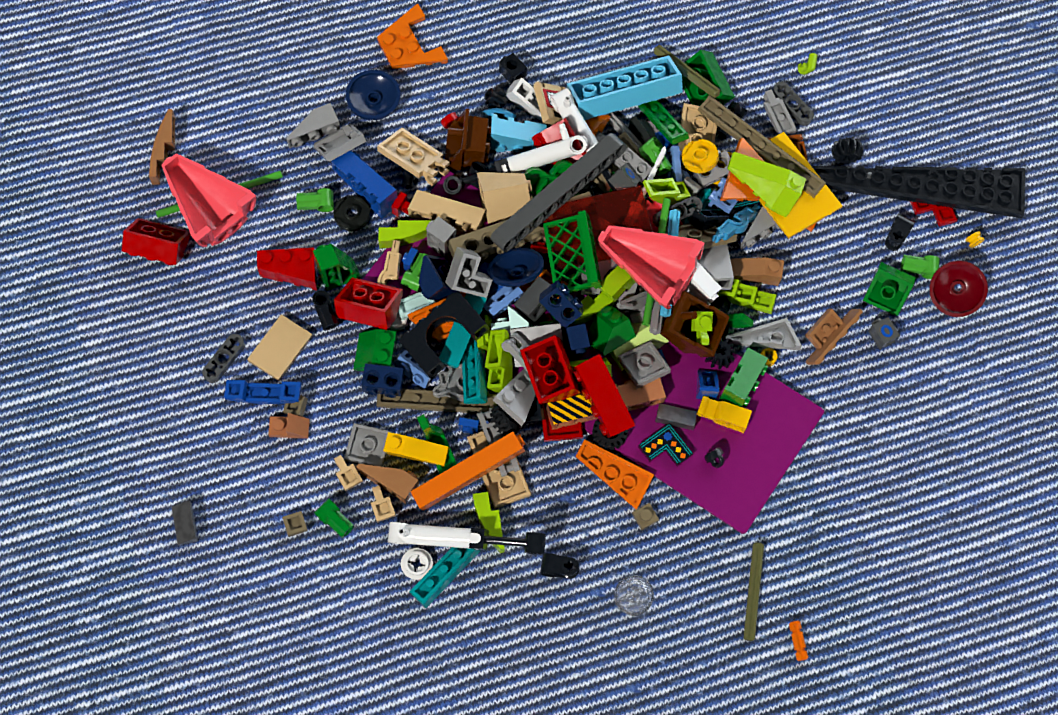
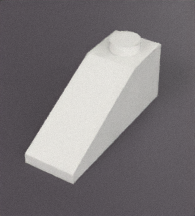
[505,78,560,126]

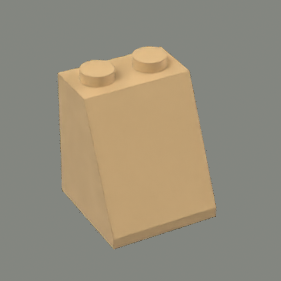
[477,172,533,224]

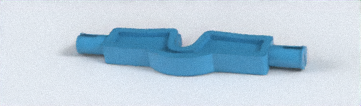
[712,204,761,243]

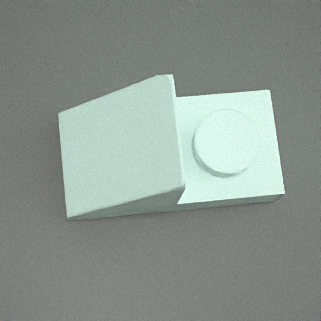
[490,306,533,330]

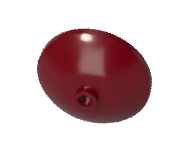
[929,260,988,317]

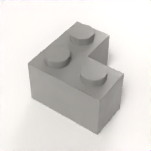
[445,247,493,298]

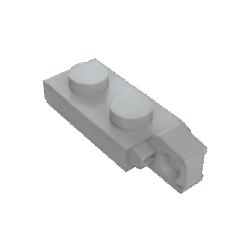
[763,89,797,135]

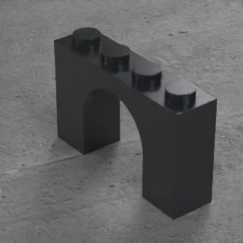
[399,291,490,379]

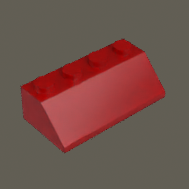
[572,354,636,438]

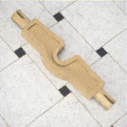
[377,240,402,285]

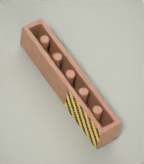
[546,378,666,430]

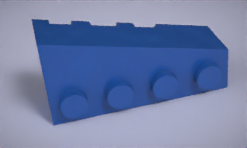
[331,150,398,219]

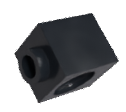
[499,53,527,84]

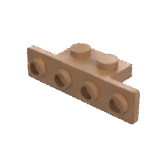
[805,309,863,365]

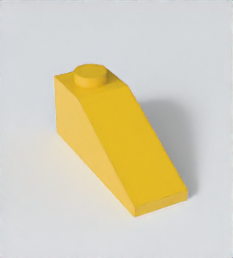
[383,432,449,466]

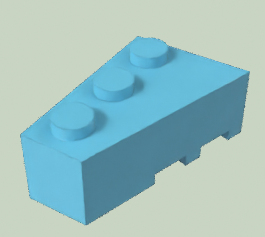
[491,114,547,153]

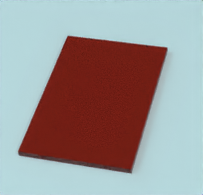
[543,185,653,271]

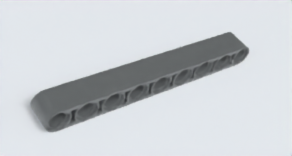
[490,133,627,252]

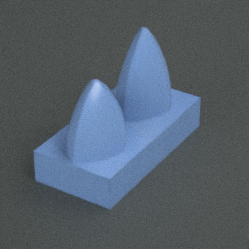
[665,146,690,182]

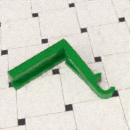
[417,414,457,474]

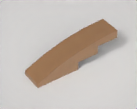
[149,109,175,185]

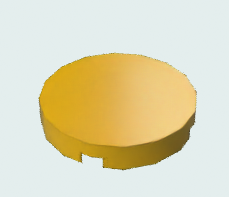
[682,139,719,173]

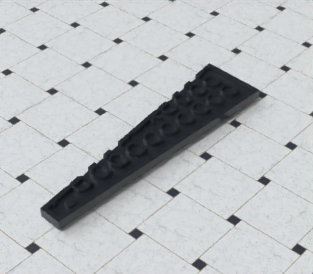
[812,166,1025,218]

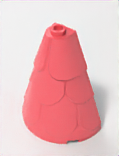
[161,154,256,247]
[598,226,705,309]

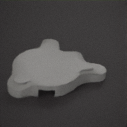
[433,363,489,402]

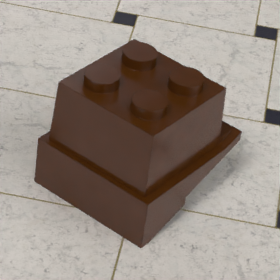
[445,109,491,170]
[660,291,729,357]

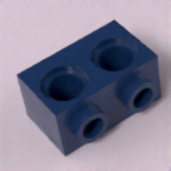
[539,280,583,328]
[563,324,590,356]
[361,364,405,398]

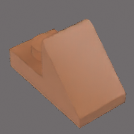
[268,413,310,439]

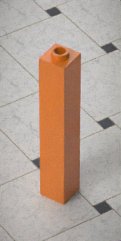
[410,432,526,511]

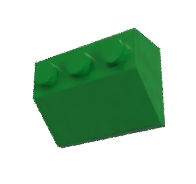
[682,50,735,106]

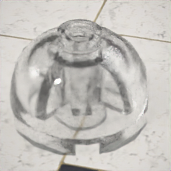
[614,575,654,616]

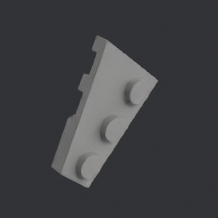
[493,369,536,426]

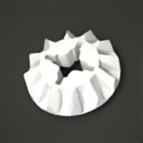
[401,548,433,580]

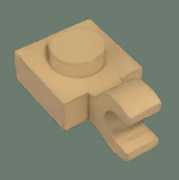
[334,455,363,491]
[371,485,396,523]

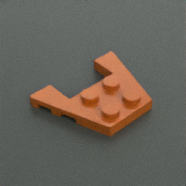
[377,4,448,69]

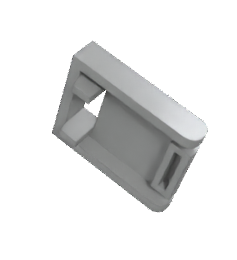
[314,123,366,161]

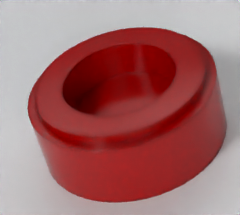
[440,112,459,129]

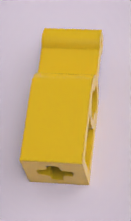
[697,396,752,433]

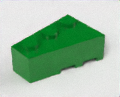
[313,244,362,291]
[719,348,769,408]

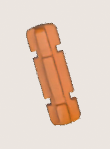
[789,621,808,661]

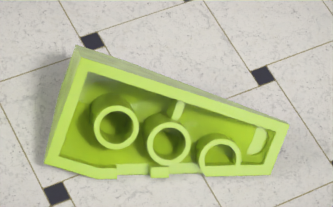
[727,152,806,217]

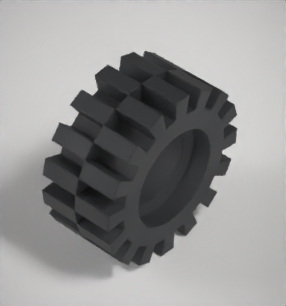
[490,405,528,436]
[592,419,628,451]

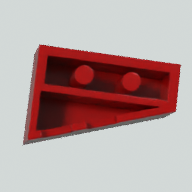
[257,247,317,291]

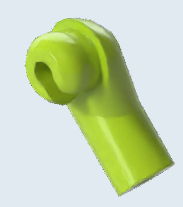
[797,53,818,75]

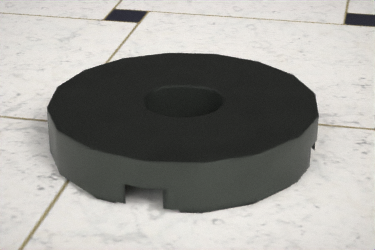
[333,195,371,231]

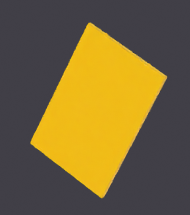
[759,132,843,239]

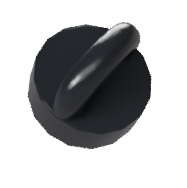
[704,447,724,468]

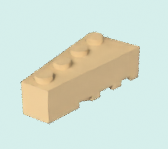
[408,190,486,236]

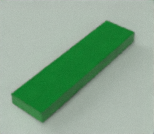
[638,100,689,145]

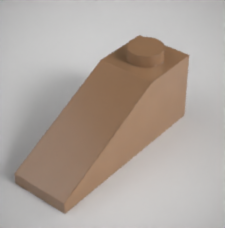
[730,258,784,286]
[356,464,419,504]

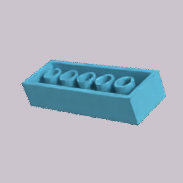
[567,55,683,120]

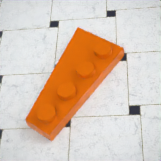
[575,439,654,510]

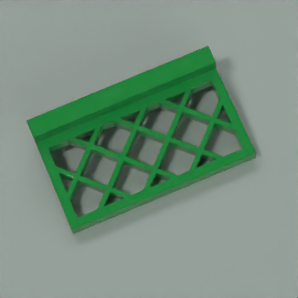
[543,210,603,296]

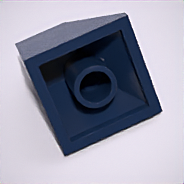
[418,255,457,300]

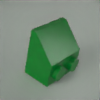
[863,262,915,316]
[587,305,636,356]
[353,329,397,371]

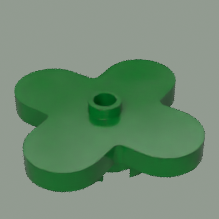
[524,159,580,212]

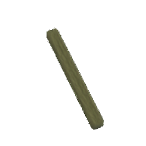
[654,45,720,98]
[743,543,764,641]

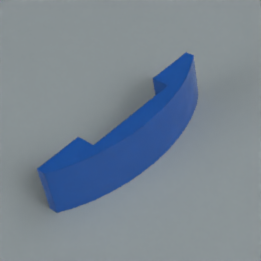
[224,380,302,404]

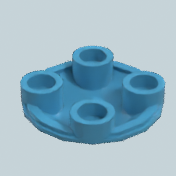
[480,108,516,121]

